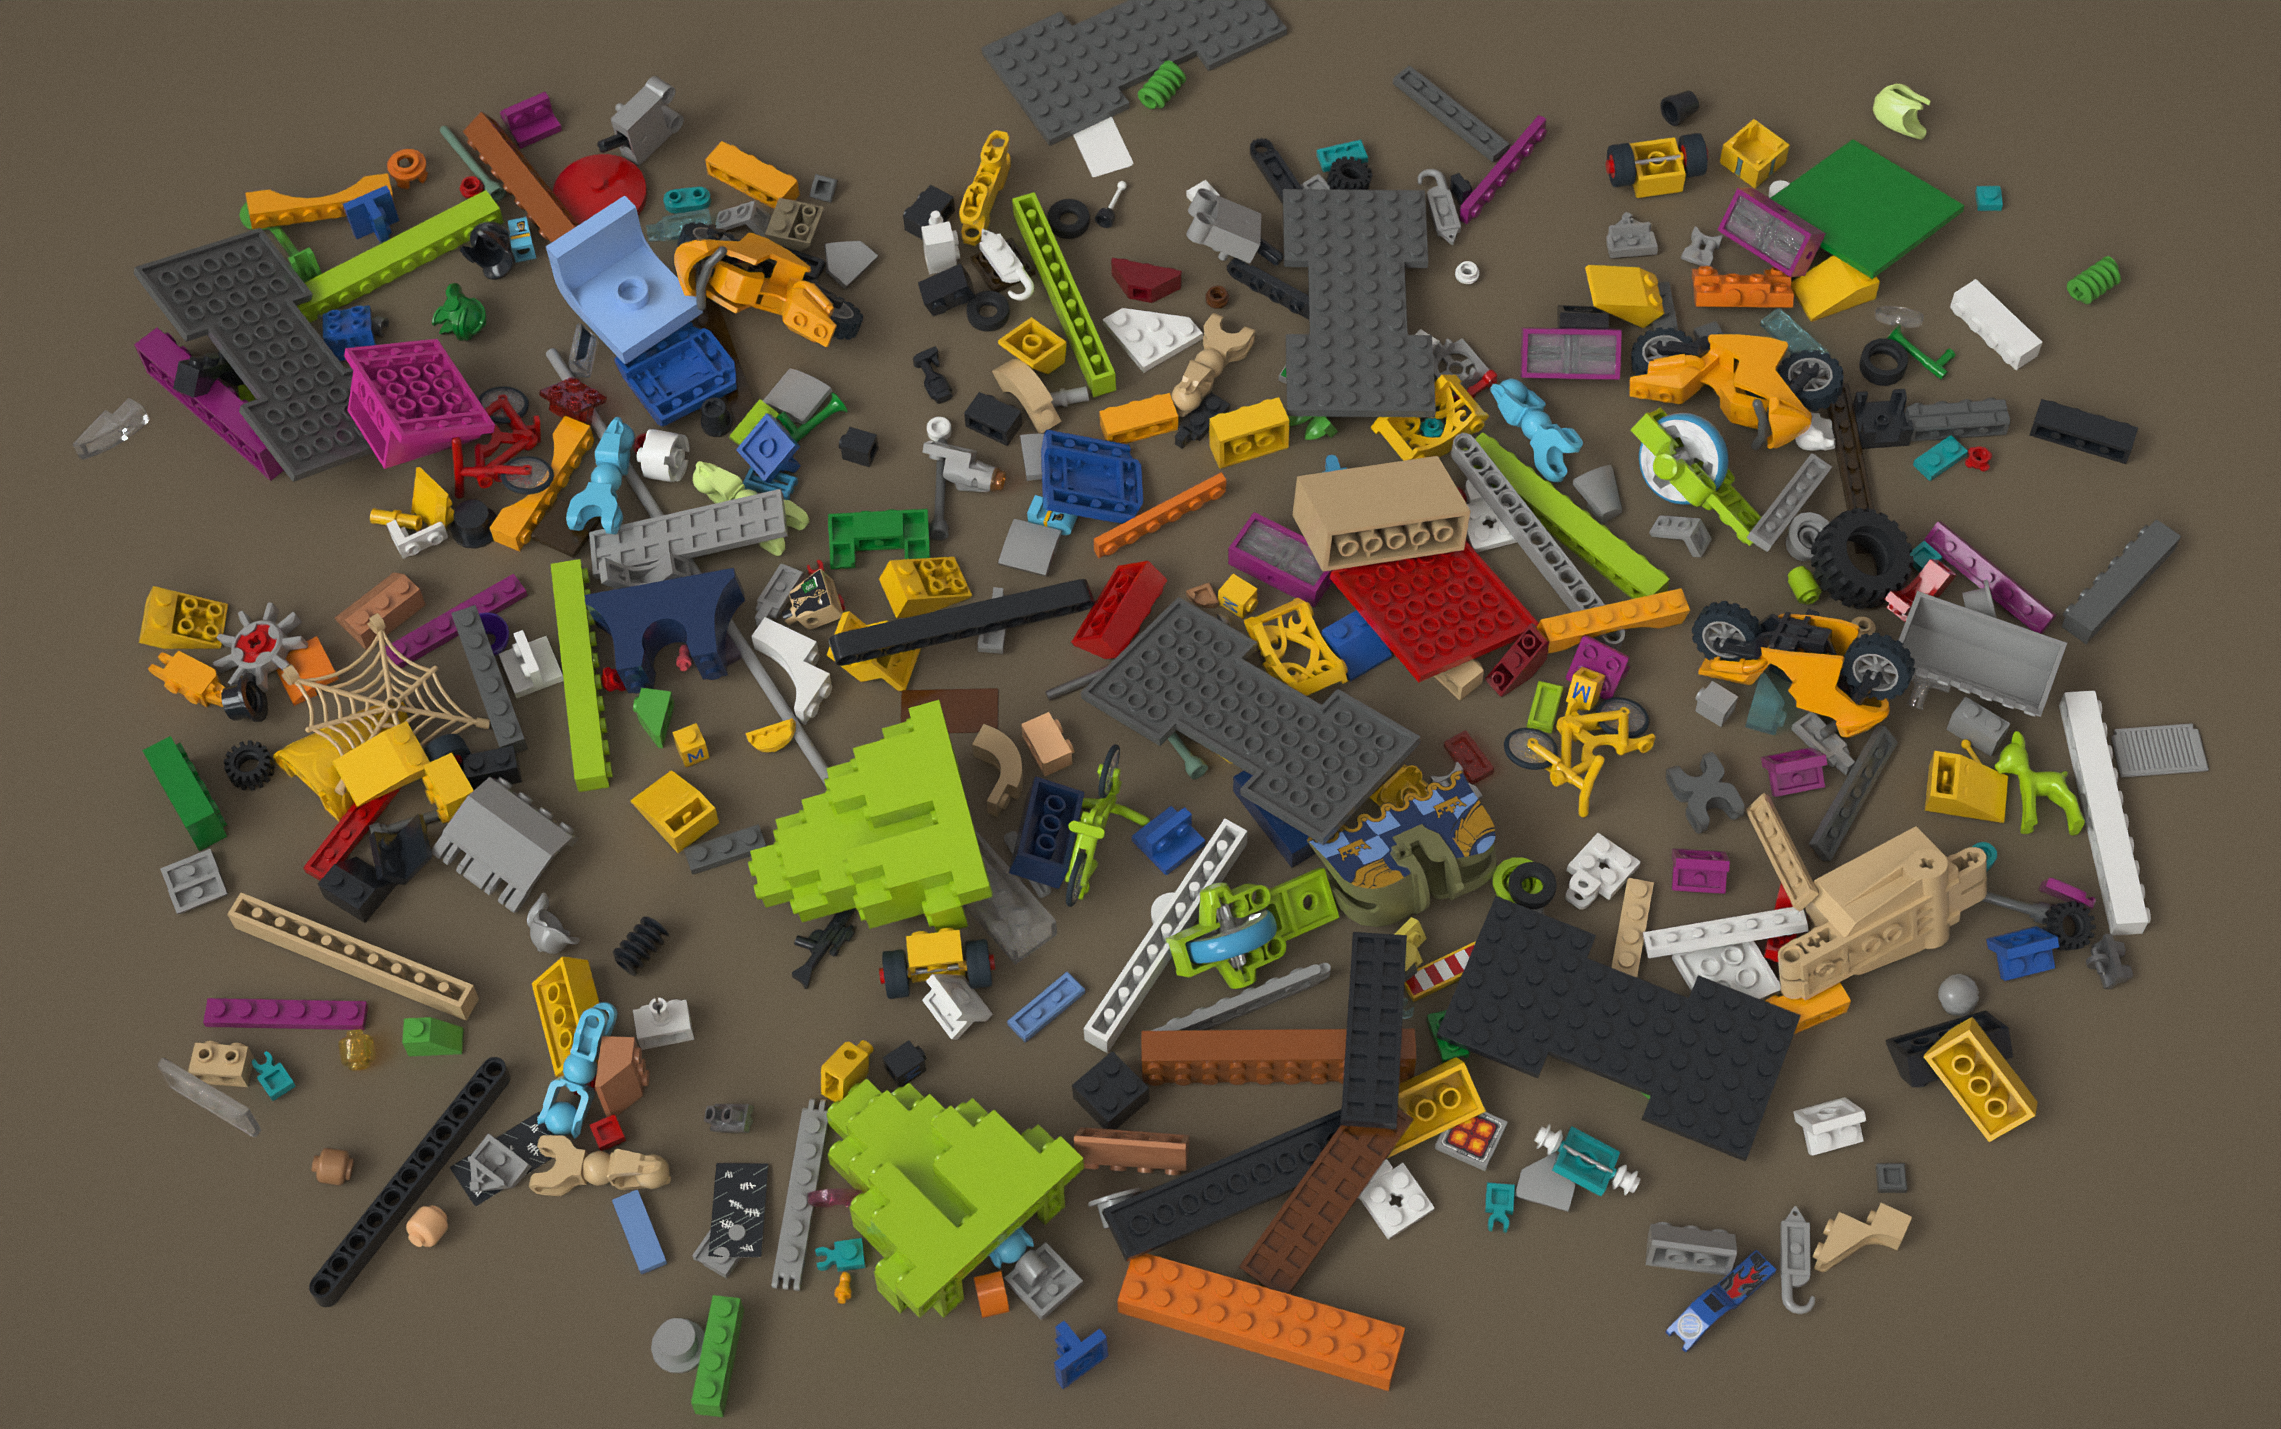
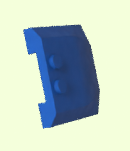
[614,322,737,427]
[1041,429,1143,524]

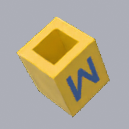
[1218,574,1258,619]
[1566,667,1606,711]
[672,723,709,768]

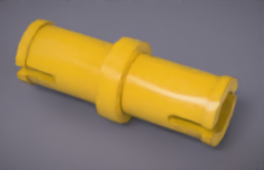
[370,508,423,531]

